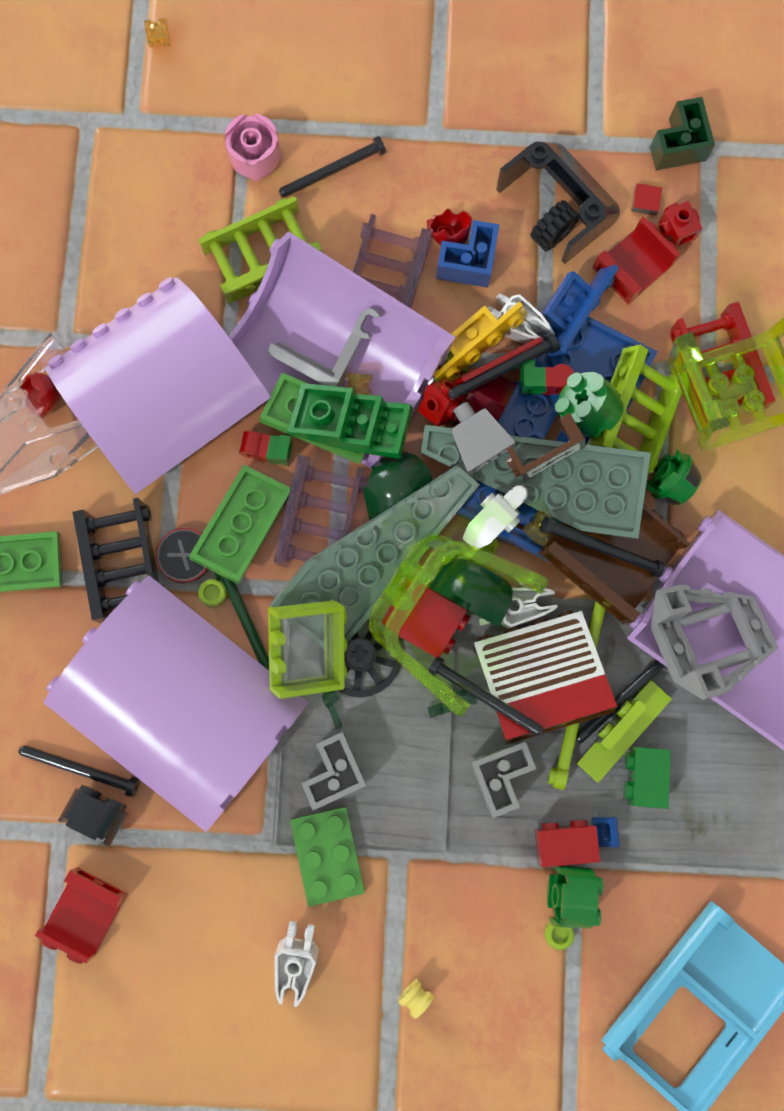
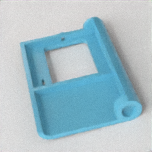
[601,901,784,1111]

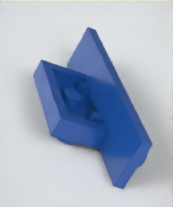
[541,265,618,357]

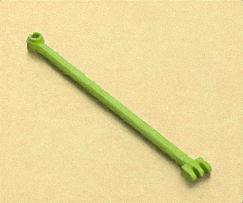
[547,601,605,791]

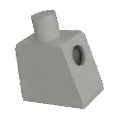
[451,402,517,475]

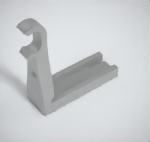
[267,308,382,387]

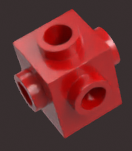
[658,201,703,248]
[418,379,466,427]

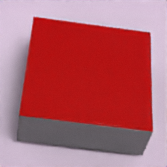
[631,183,662,216]

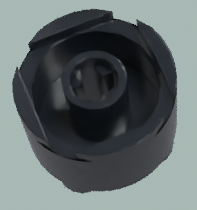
[58,785,128,846]

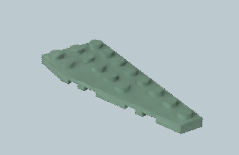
[421,425,651,539]
[270,465,480,655]

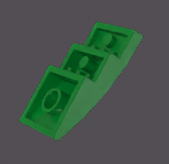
[287,383,413,459]

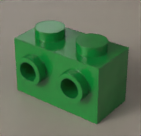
[623,747,671,809]

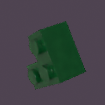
[650,97,715,171]

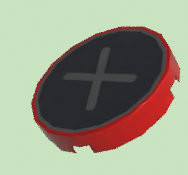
[156,528,208,583]

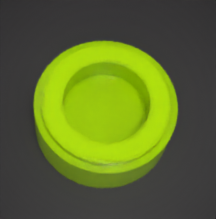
[198,579,227,607]
[544,921,575,950]

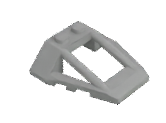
[651,585,778,700]

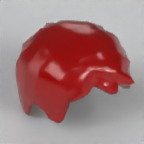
[427,208,472,246]
[19,372,61,418]

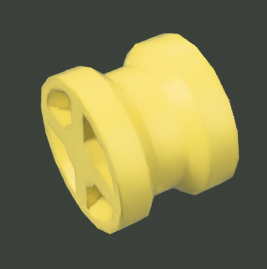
[397,979,434,1019]

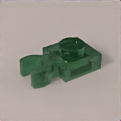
[427,690,477,718]

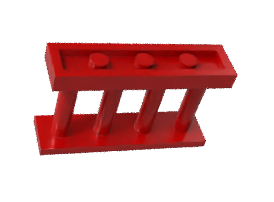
[670,301,776,427]

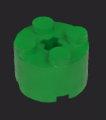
[555,372,624,438]
[547,866,603,929]

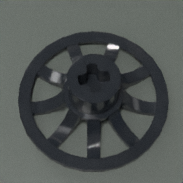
[318,615,402,697]

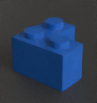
[436,220,500,288]

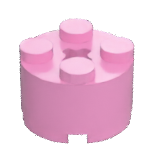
[225,114,281,181]

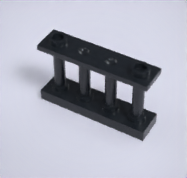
[72,498,165,623]

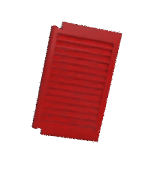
[452,337,543,385]

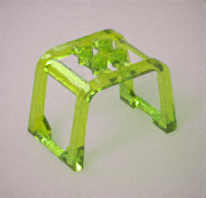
[667,317,784,451]
[369,535,548,716]

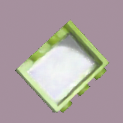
[268,599,347,699]

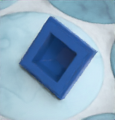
[592,817,620,847]

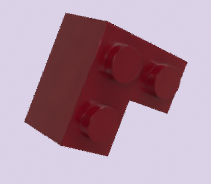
[453,376,517,425]

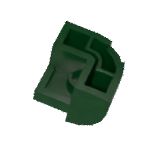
[363,452,433,520]
[430,558,513,627]

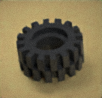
[530,200,579,252]

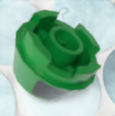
[646,450,702,505]

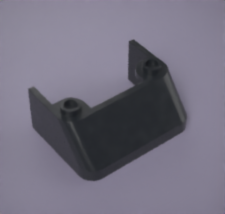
[496,141,620,264]

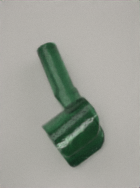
[322,691,342,729]

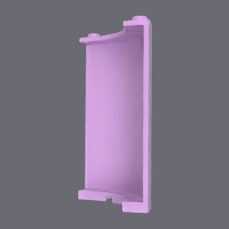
[228,232,456,469]
[627,510,784,750]
[43,575,309,832]

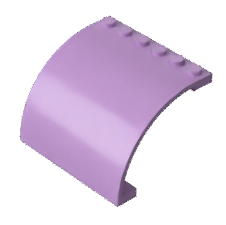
[45,277,271,494]

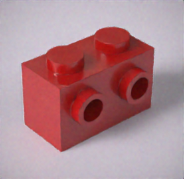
[534,819,600,867]

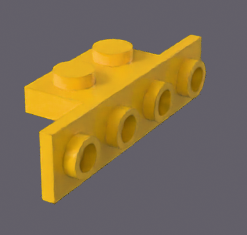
[434,301,528,381]

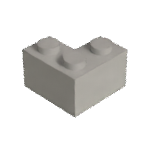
[301,732,367,810]
[469,741,536,818]

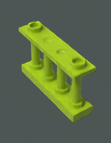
[198,196,322,305]
[587,344,688,474]

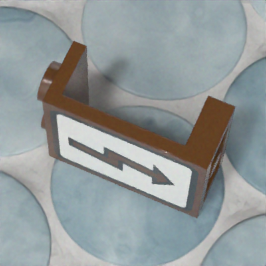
[506,413,585,481]

